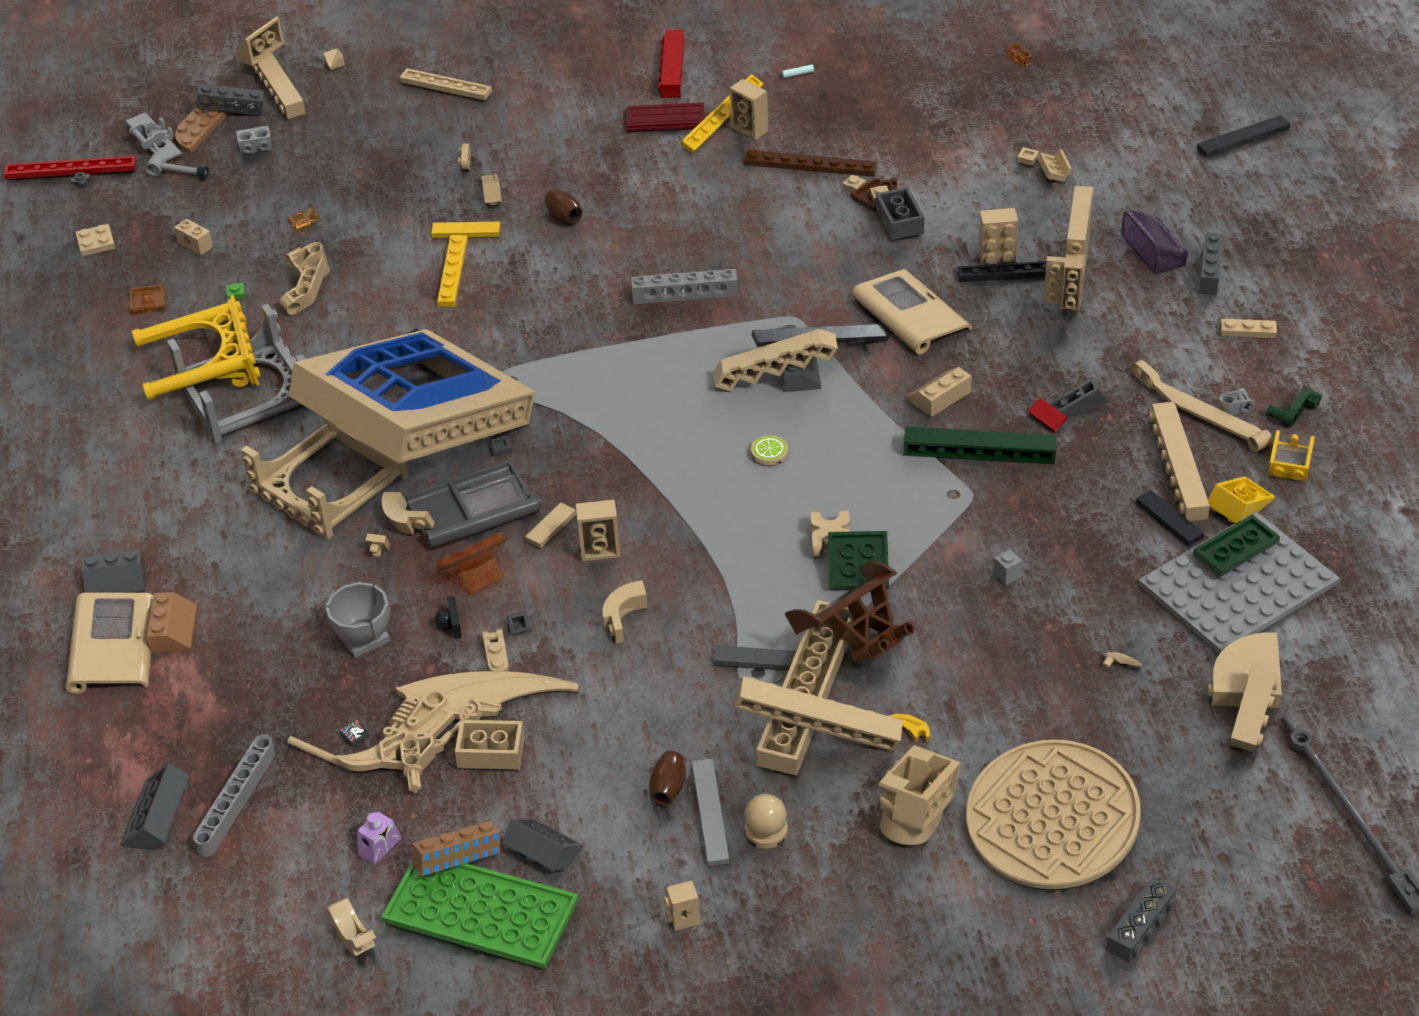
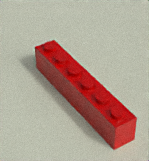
[658,29,685,98]

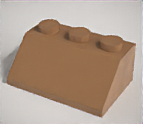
[147,592,198,653]

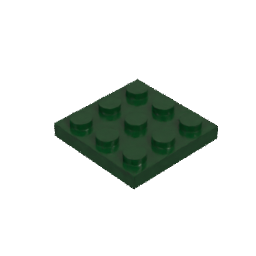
[828,531,889,590]

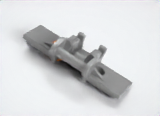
[126,113,182,161]

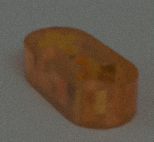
[1008,43,1032,65]

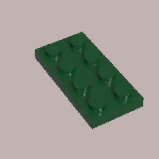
[1193,514,1280,577]

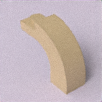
[603,580,647,644]
[324,898,376,956]

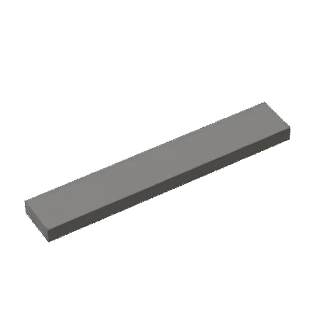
[692,759,730,866]

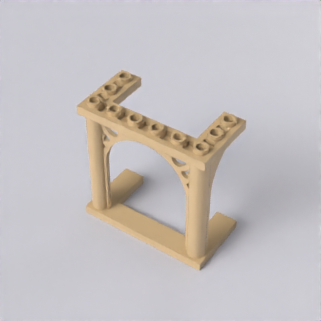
[241,417,409,539]

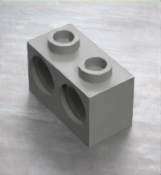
[236,126,273,155]

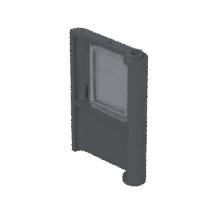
[405,459,541,549]

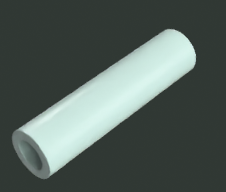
[782,65,814,79]

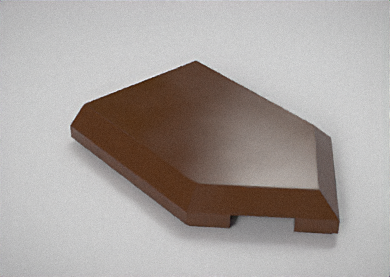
[850,178,898,211]

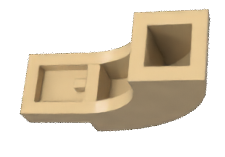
[382,492,435,535]

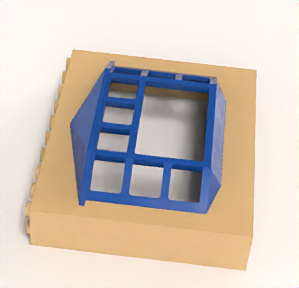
[289,329,536,464]

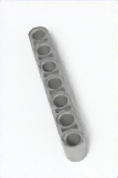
[193,734,275,857]

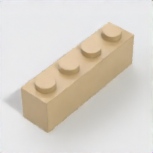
[1229,663,1280,753]

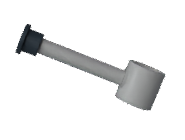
[145,153,209,179]

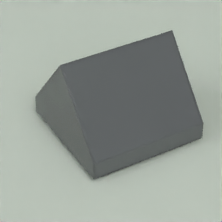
[507,610,531,635]

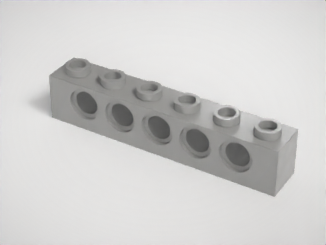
[631,269,738,304]

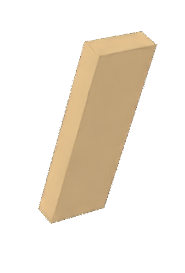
[525,502,576,548]

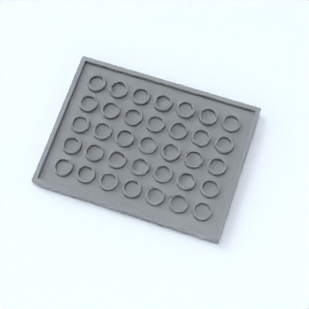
[1138,511,1340,654]

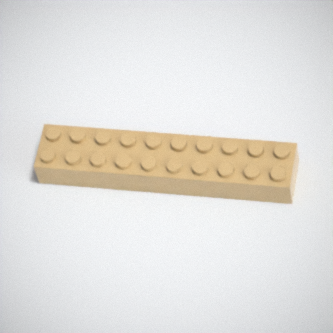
[756,600,854,776]

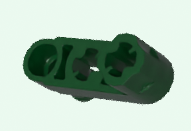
[1266,387,1322,427]

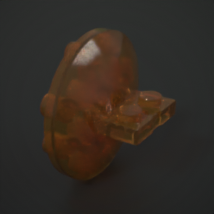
[435,532,508,594]

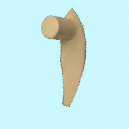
[1102,652,1142,669]

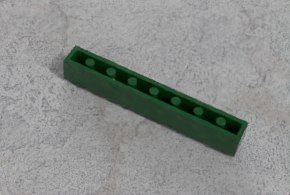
[903,426,1056,464]

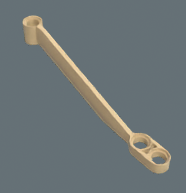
[1131,360,1273,452]

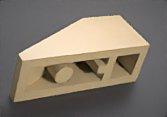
[481,174,502,205]

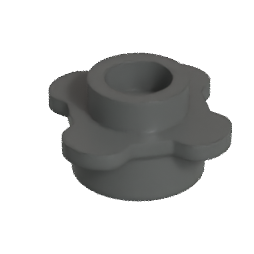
[71,172,90,187]

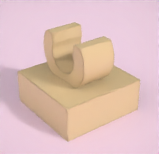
[366,533,390,557]

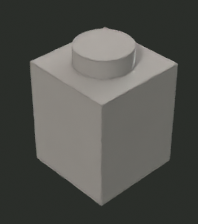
[993,549,1022,585]

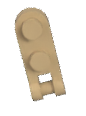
[482,629,509,672]

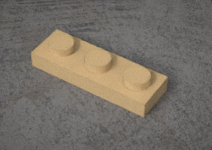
[1221,319,1277,338]

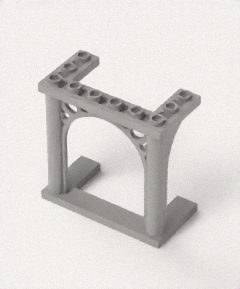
[167,304,305,444]

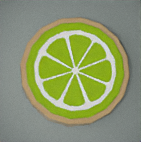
[751,435,788,466]

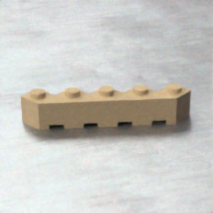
[713,329,838,392]

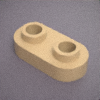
[458,144,471,170]

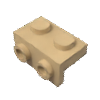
[1038,149,1072,182]

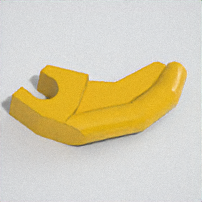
[888,713,930,742]

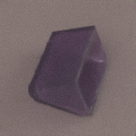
[1121,210,1188,275]

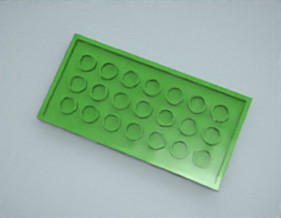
[381,862,579,969]

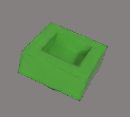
[226,283,246,300]

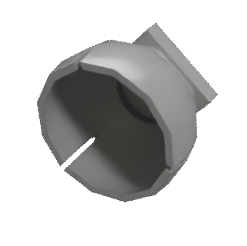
[326,582,391,658]

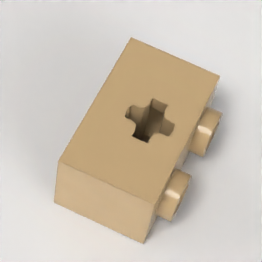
[174,219,213,255]
[664,880,700,931]

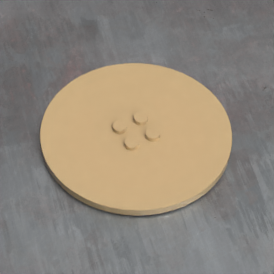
[966,740,1141,889]

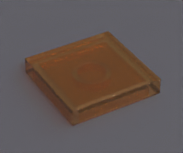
[130,284,166,315]

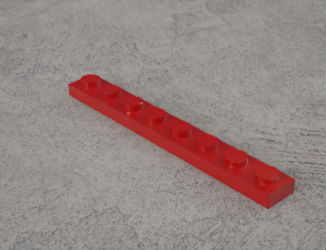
[4,156,137,179]

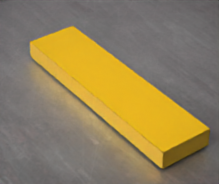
[431,222,501,238]

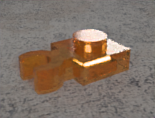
[287,207,320,230]

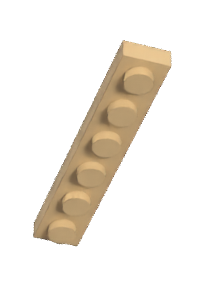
[400,68,492,100]

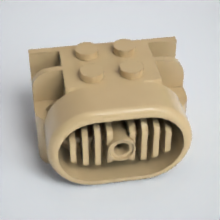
[879,745,961,845]

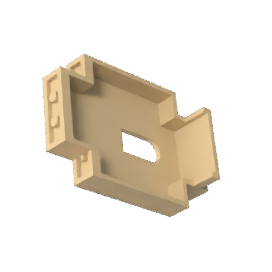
[1044,186,1094,310]

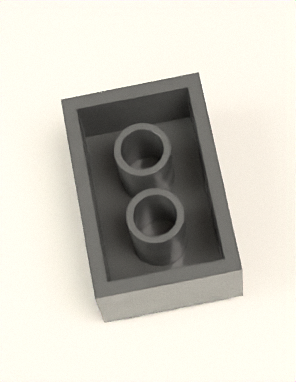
[876,187,924,240]

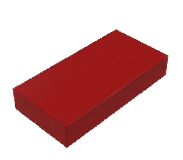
[1028,398,1068,433]

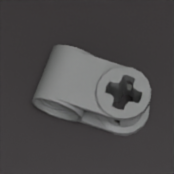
[1218,389,1255,416]

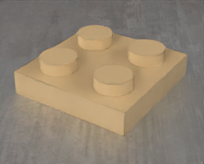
[76,224,116,257]

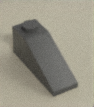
[1049,377,1108,416]

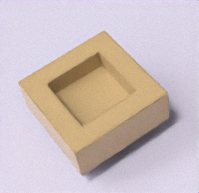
[1017,147,1039,166]
[843,175,866,192]
[870,186,889,204]

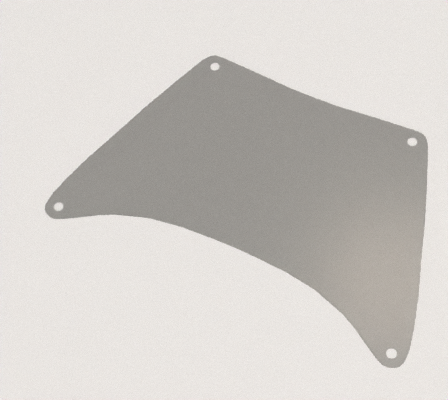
[501,316,973,684]

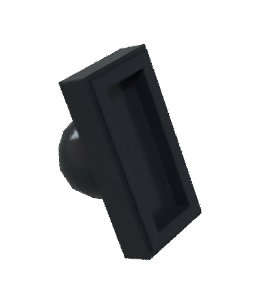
[435,596,462,639]

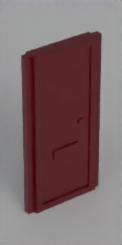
[627,102,705,132]

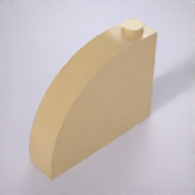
[1208,633,1282,708]

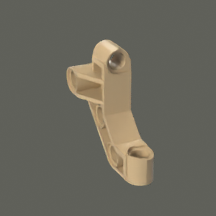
[279,242,330,315]

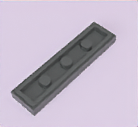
[713,645,796,670]

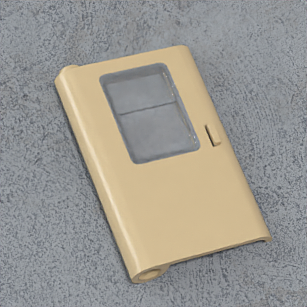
[852,269,972,355]
[66,593,154,694]

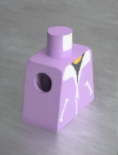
[357,812,401,865]

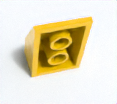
[1208,476,1275,524]

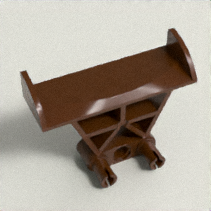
[785,561,915,665]

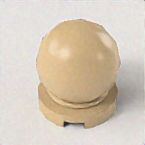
[744,793,788,849]

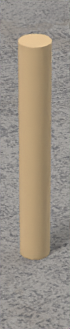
[287,736,341,766]

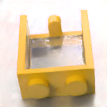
[1268,430,1315,482]

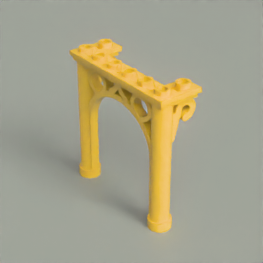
[132,295,261,401]

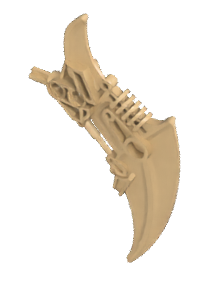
[337,671,579,793]

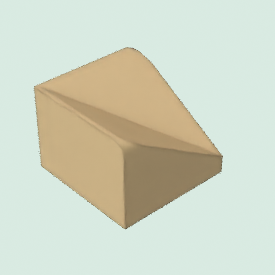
[323,48,345,70]

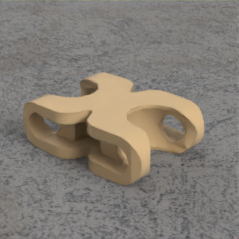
[811,510,850,557]

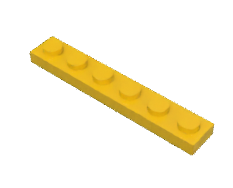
[437,235,468,307]

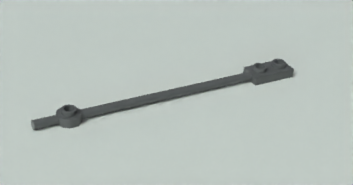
[1281,715,1419,914]

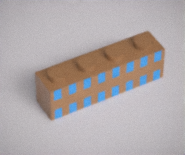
[412,821,501,876]

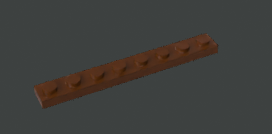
[744,150,877,177]

